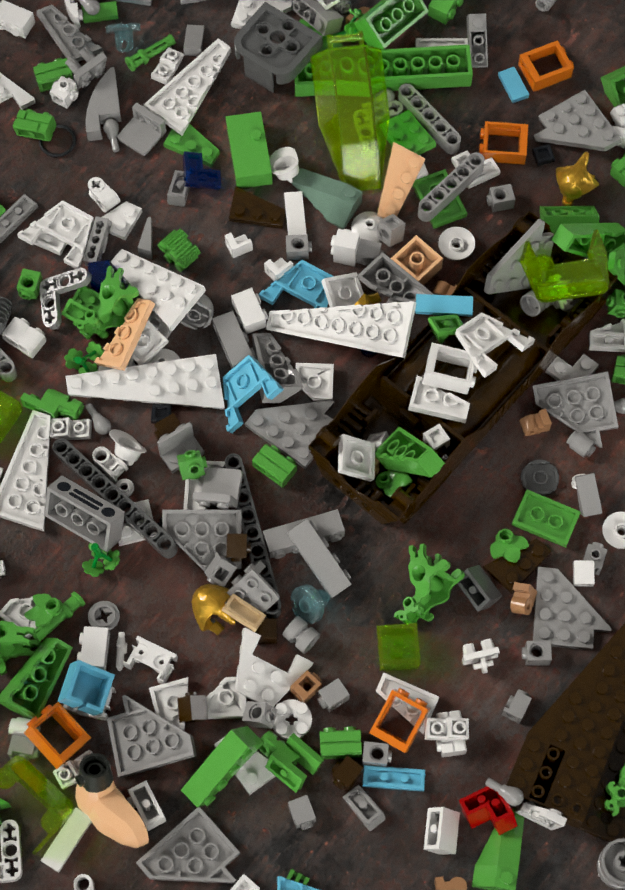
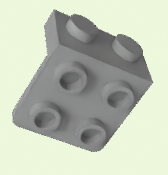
[118,102,166,156]
[193,467,243,510]
[227,560,280,613]

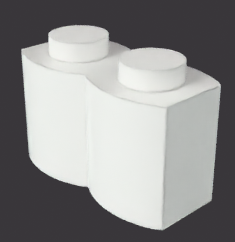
[2,317,46,358]

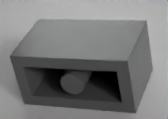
[457,565,502,612]

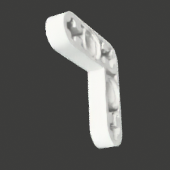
[0,820,23,883]

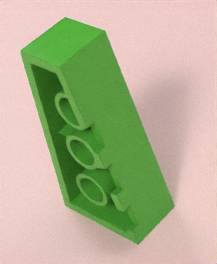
[551,223,625,264]
[375,427,445,477]
[181,726,264,808]

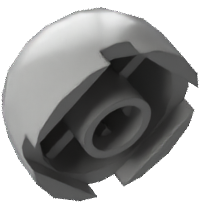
[180,294,214,329]

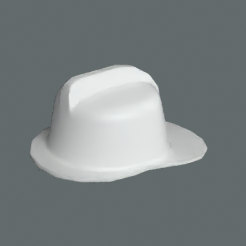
[270,147,299,183]
[109,429,147,466]

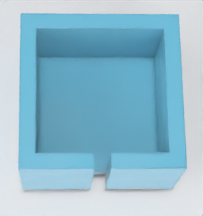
[57,660,115,716]

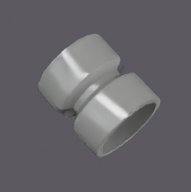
[520,283,555,316]
[283,616,320,654]

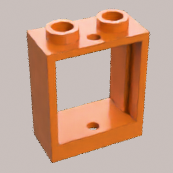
[518,40,574,92]
[479,121,528,165]
[369,688,430,753]
[24,702,91,769]

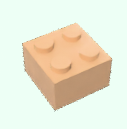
[391,235,443,285]

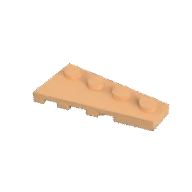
[377,142,425,219]
[94,298,155,371]

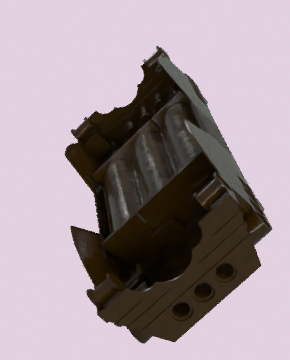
[308,211,618,525]

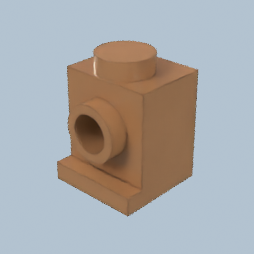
[290,670,322,704]

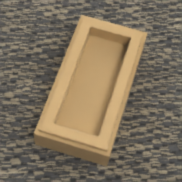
[221,593,266,632]

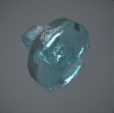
[106,23,141,52]
[291,584,330,624]

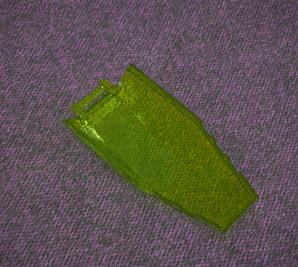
[310,31,390,191]

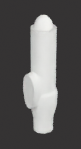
[116,632,127,671]

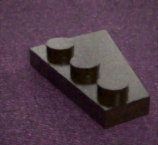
[229,186,286,229]
[483,538,551,594]

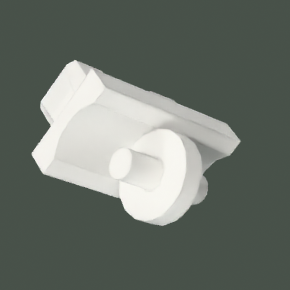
[462,638,500,674]

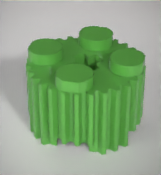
[157,229,201,272]

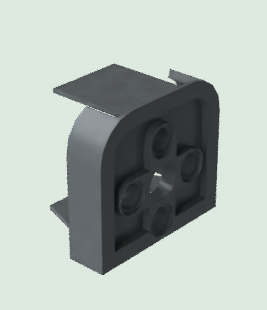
[234,2,322,93]

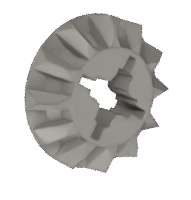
[88,601,120,631]

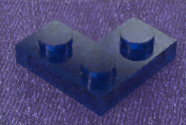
[183,151,221,190]

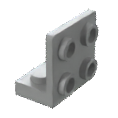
[157,422,204,474]

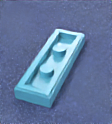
[415,294,473,317]
[363,765,425,791]

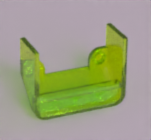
[520,229,609,302]
[0,756,74,855]

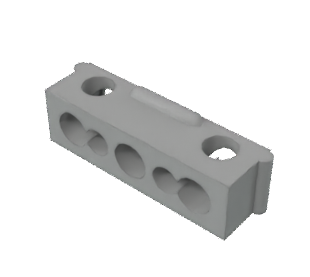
[83,216,112,269]

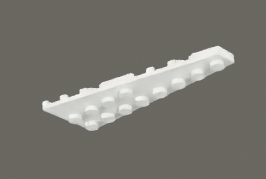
[266,301,417,358]
[65,354,225,410]

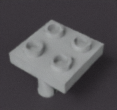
[65,46,107,89]

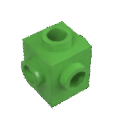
[606,289,625,318]
[177,450,207,480]

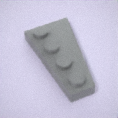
[37,5,102,62]

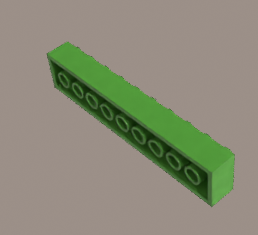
[294,44,473,97]

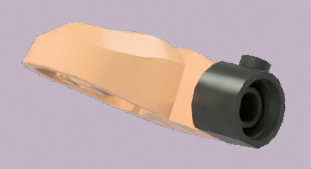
[75,753,149,848]

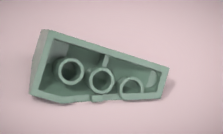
[291,168,363,229]

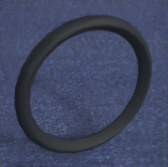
[39,124,76,157]

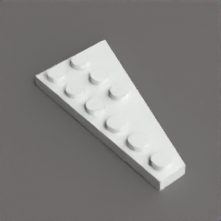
[144,39,231,136]
[111,249,206,331]
[0,410,51,532]

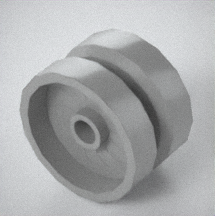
[597,838,625,890]

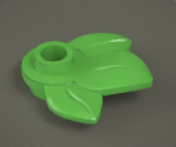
[376,470,413,498]
[490,529,529,562]
[24,594,63,627]

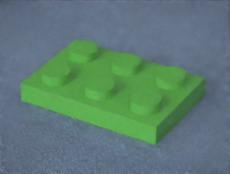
[378,110,436,155]
[412,169,467,229]
[512,490,581,548]

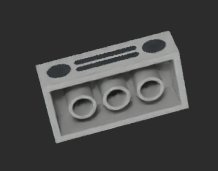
[44,476,125,552]

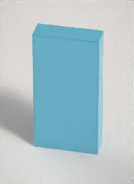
[498,67,529,103]

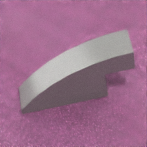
[86,67,122,141]

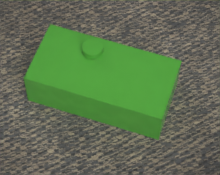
[354,0,429,50]
[226,112,272,189]

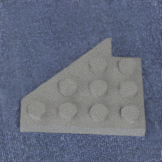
[534,90,621,151]
[484,219,554,294]
[533,372,619,448]
[245,400,335,469]
[162,510,242,586]
[533,567,611,651]
[107,695,197,778]
[136,807,240,883]

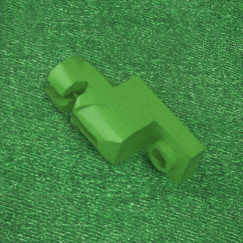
[20,389,84,420]
[259,730,307,793]

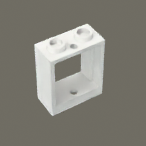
[422,343,478,394]

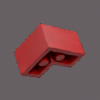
[459,786,518,835]

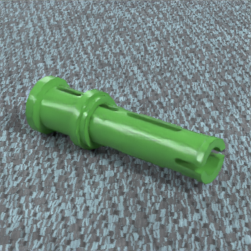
[125,34,176,72]
[32,592,85,643]

